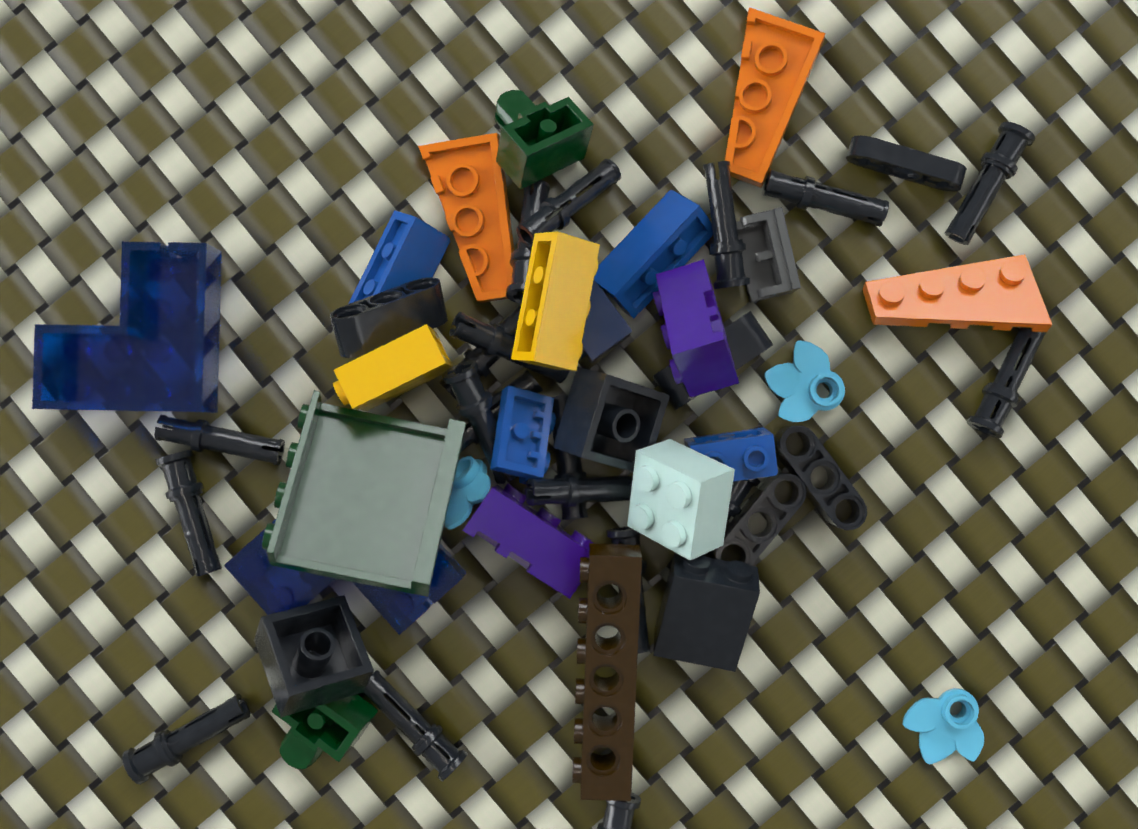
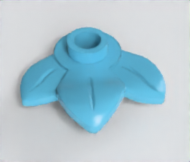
[764,341,845,422]
[445,456,491,530]
[902,688,984,764]

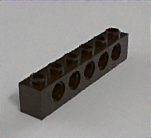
[572,543,642,801]

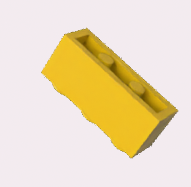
[511,231,600,371]

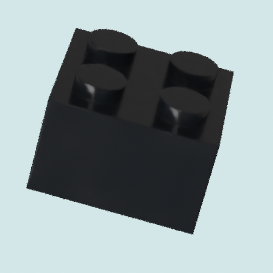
[553,367,670,472]
[254,595,374,718]

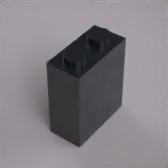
[653,552,760,672]

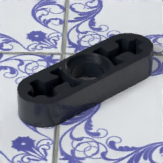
[846,135,967,191]

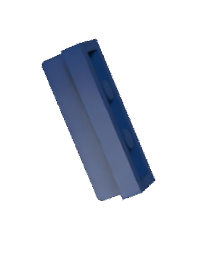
[594,190,713,319]
[348,210,450,304]

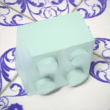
[627,439,735,560]

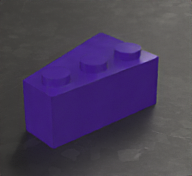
[653,259,739,398]
[462,483,594,599]

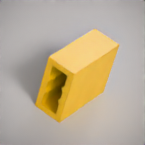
[333,324,453,411]

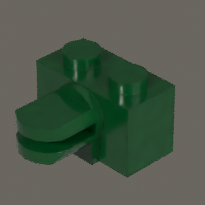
[494,90,594,189]
[271,694,379,769]

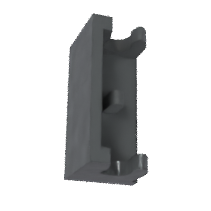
[736,207,801,303]

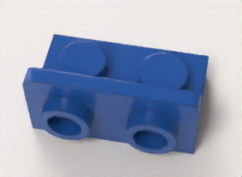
[490,385,556,484]
[684,427,778,482]

